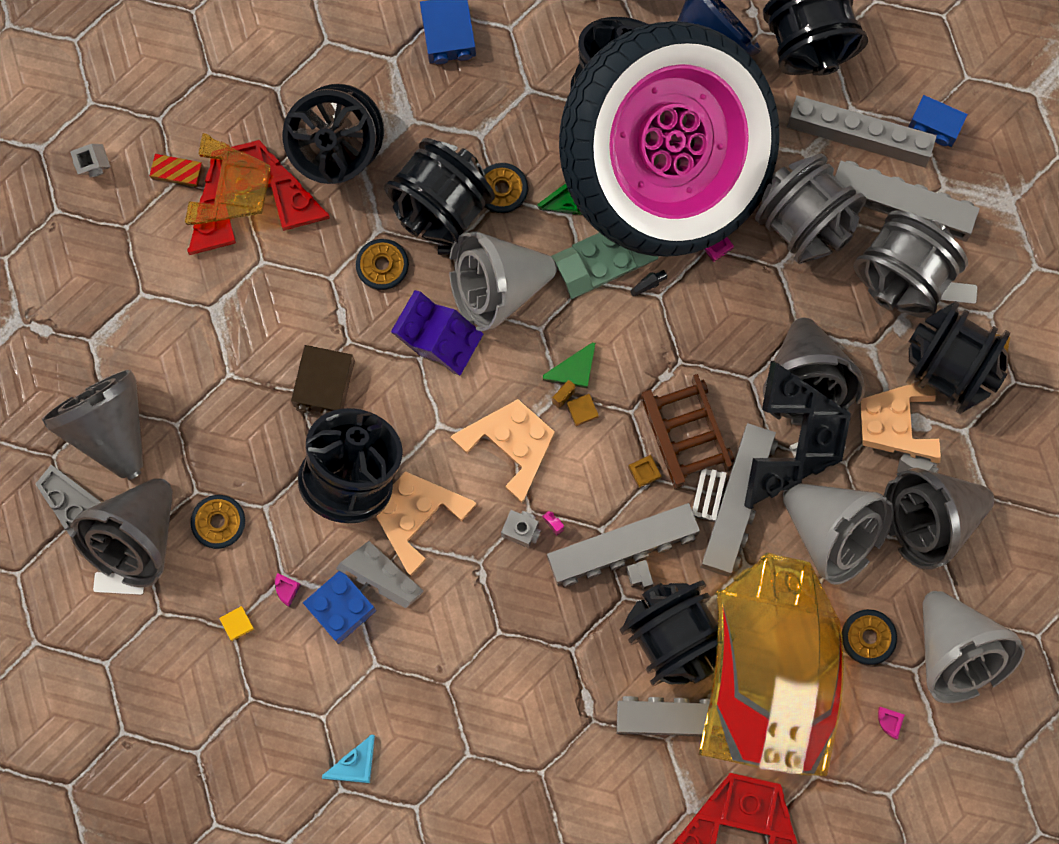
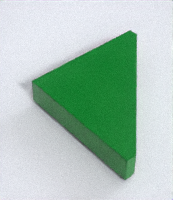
[537,183,582,215]
[543,342,596,388]

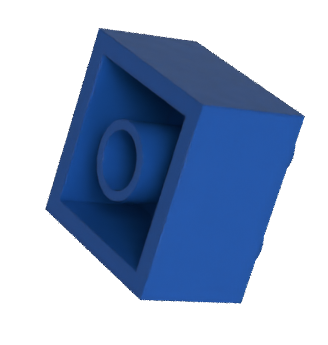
[303,571,376,644]

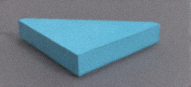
[322,735,375,783]

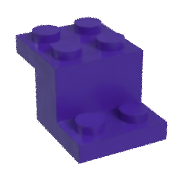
[391,290,484,376]

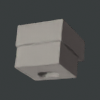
[626,560,653,590]

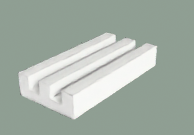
[692,469,727,522]

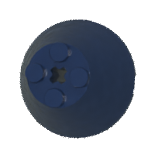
[677,0,762,56]

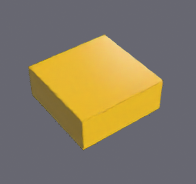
[219,606,254,641]

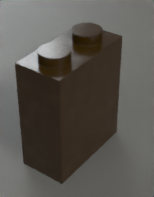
[291,345,355,416]

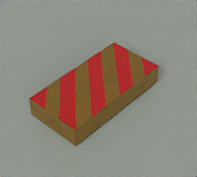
[149,154,203,187]

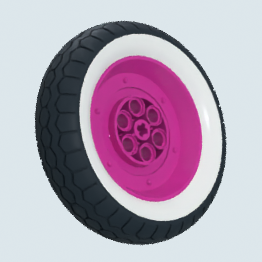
[559,21,780,257]

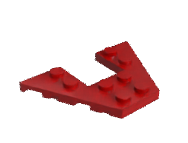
[187,140,330,255]
[673,773,797,844]

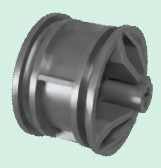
[755,153,867,264]
[854,210,968,318]

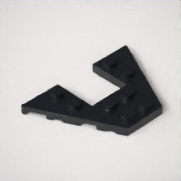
[744,361,851,509]

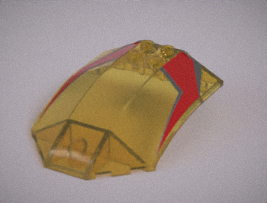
[699,552,844,776]

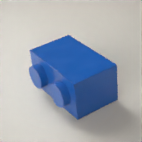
[908,95,968,147]

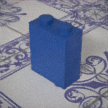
[420,0,476,64]

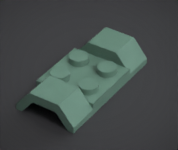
[551,233,658,300]

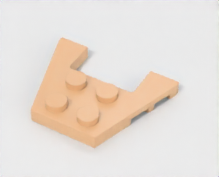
[860,381,941,463]
[450,399,555,503]
[376,472,477,576]

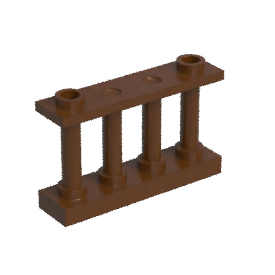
[641,374,734,490]

